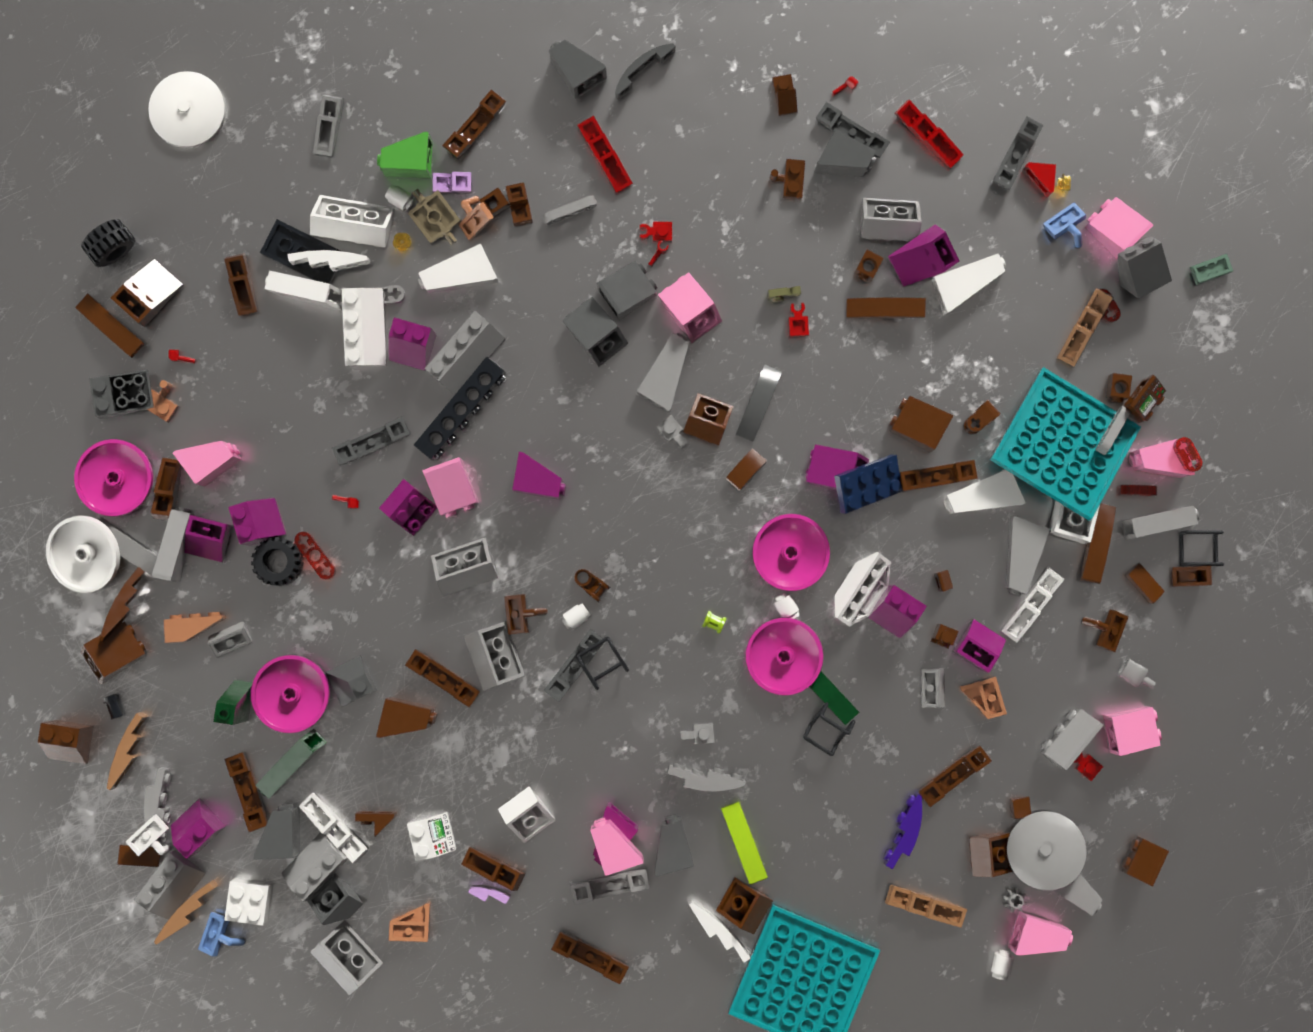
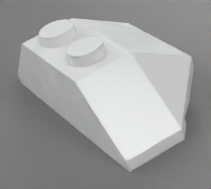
[835,552,891,627]

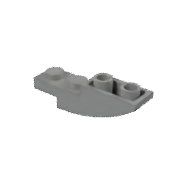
[667,763,746,791]
[144,767,171,845]

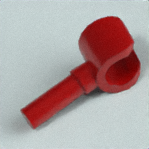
[832,76,858,95]
[648,240,669,266]
[168,350,196,364]
[332,495,359,508]

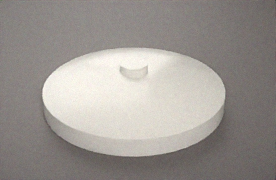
[148,71,226,148]
[46,516,120,593]

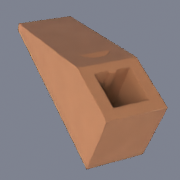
[164,612,226,643]

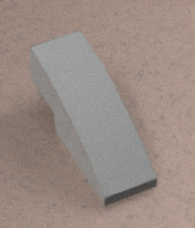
[313,95,344,157]

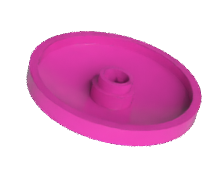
[74,439,153,517]
[752,514,830,591]
[746,618,824,695]
[251,655,330,733]

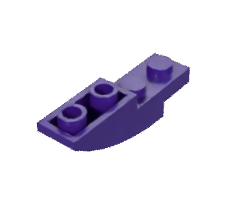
[883,792,922,869]

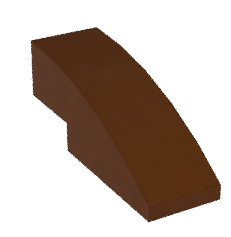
[224,253,257,316]
[150,458,182,521]
[461,847,526,891]

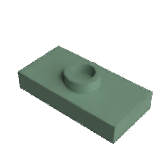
[1189,254,1233,285]

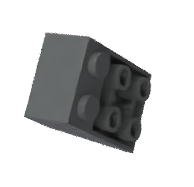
[89,370,154,419]

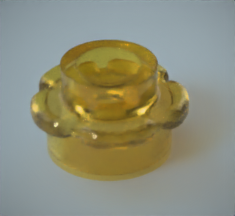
[1058,174,1071,193]
[393,233,411,251]

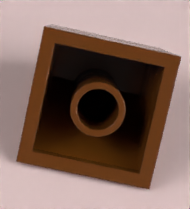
[889,396,953,453]
[80,621,146,685]
[376,697,437,738]
[38,720,94,764]

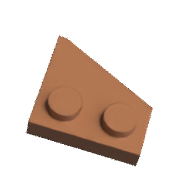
[960,676,1007,719]
[389,904,430,942]

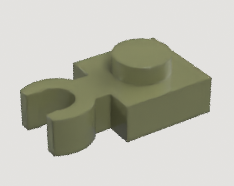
[767,286,801,303]

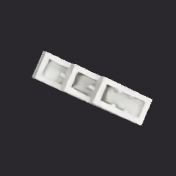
[287,250,370,272]
[1001,567,1064,643]
[299,792,368,864]
[689,900,750,963]

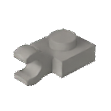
[656,415,687,449]
[680,723,714,744]

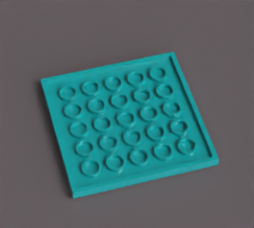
[990,367,1141,521]
[728,904,881,1032]

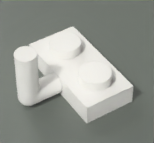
[125,814,171,856]

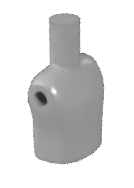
[1118,658,1156,689]

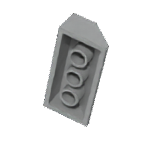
[424,311,505,395]

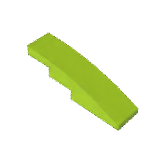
[721,802,768,885]

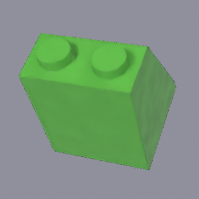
[377,132,433,179]

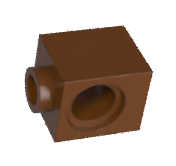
[854,250,884,282]
[1106,373,1132,403]

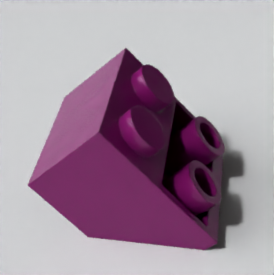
[379,479,437,536]
[185,515,233,563]
[953,619,1006,673]

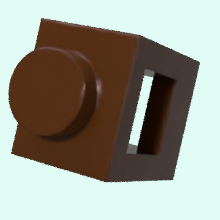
[479,188,510,217]
[930,624,959,649]

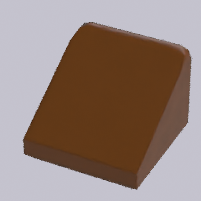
[934,570,953,592]
[1010,796,1031,819]

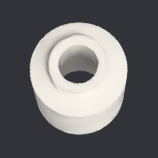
[385,185,415,212]
[774,592,800,619]
[562,603,591,630]
[991,950,1014,980]

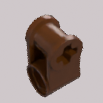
[964,400,1001,435]
[574,569,611,602]

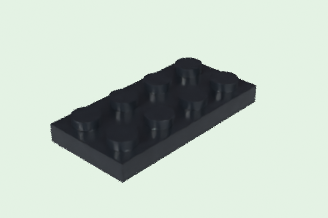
[260,219,341,284]

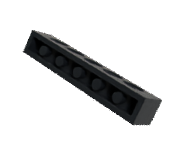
[414,357,506,461]

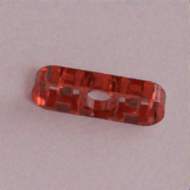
[294,532,336,580]

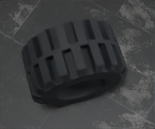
[81,219,136,267]
[251,537,304,586]

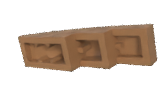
[1057,288,1114,367]
[107,712,148,790]
[154,880,218,945]
[885,885,967,928]

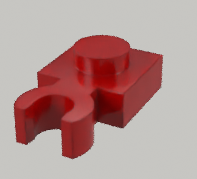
[640,222,672,242]
[788,303,809,337]
[1074,752,1104,781]

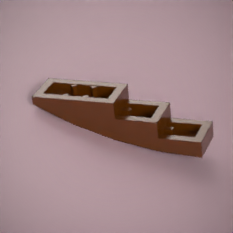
[75,293,144,358]
[846,297,926,319]
[1081,503,1116,584]
[100,567,145,643]

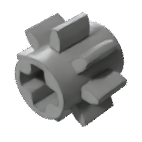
[1002,888,1028,913]

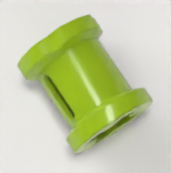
[702,611,726,634]

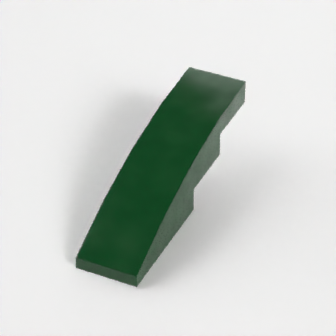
[809,671,860,725]

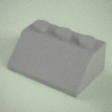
[861,198,922,242]
[431,538,498,596]
[464,621,525,691]
[1041,708,1104,770]
[282,832,348,902]
[134,850,206,920]
[310,920,383,995]

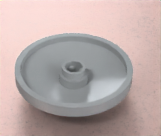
[1007,811,1087,891]

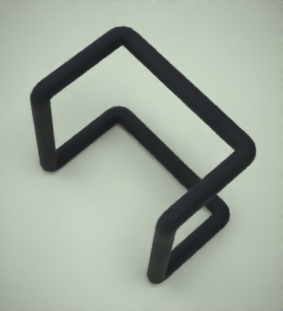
[1179,530,1224,566]
[577,637,629,690]
[803,702,856,756]

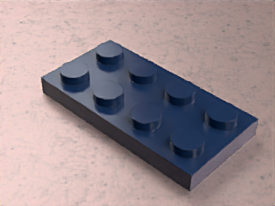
[834,454,903,514]

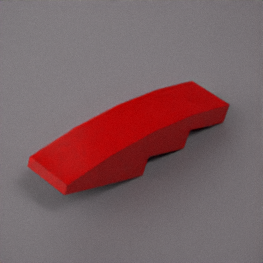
[894,100,964,168]
[577,116,633,193]

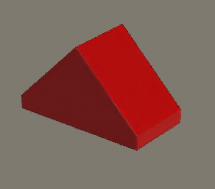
[1023,162,1056,197]

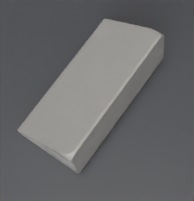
[208,622,252,658]
[921,669,945,708]

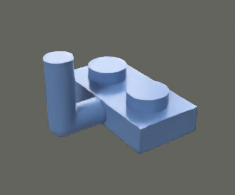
[1043,202,1086,248]
[198,912,245,957]

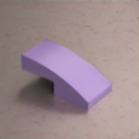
[432,172,471,193]
[468,886,511,904]

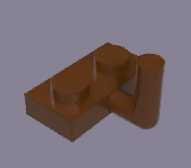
[770,159,805,199]
[504,594,548,635]
[1082,609,1128,652]

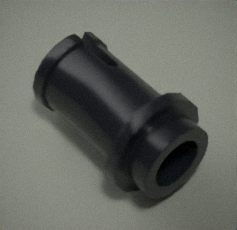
[103,694,123,720]

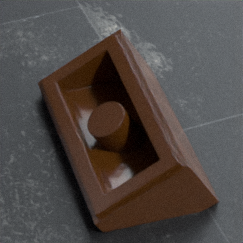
[1125,563,1165,604]

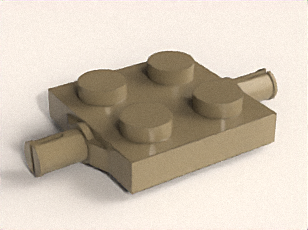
[408,189,461,245]

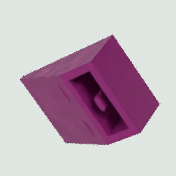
[888,224,960,286]

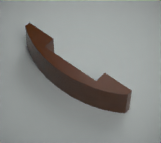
[442,89,506,158]
[899,460,978,491]
[405,649,480,708]
[918,745,992,807]
[224,752,267,833]
[551,932,629,984]

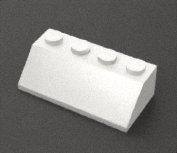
[310,195,394,247]
[341,288,387,367]

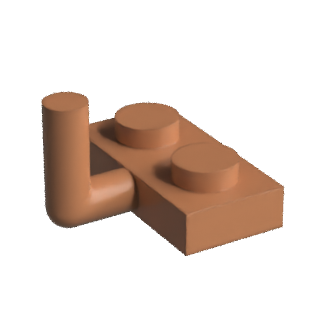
[458,196,494,240]
[147,380,179,423]

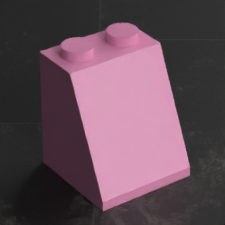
[1085,197,1153,259]
[658,273,722,343]
[1129,437,1195,478]
[173,441,242,487]
[422,457,478,518]
[1103,706,1162,756]
[590,818,644,876]
[1008,911,1073,956]

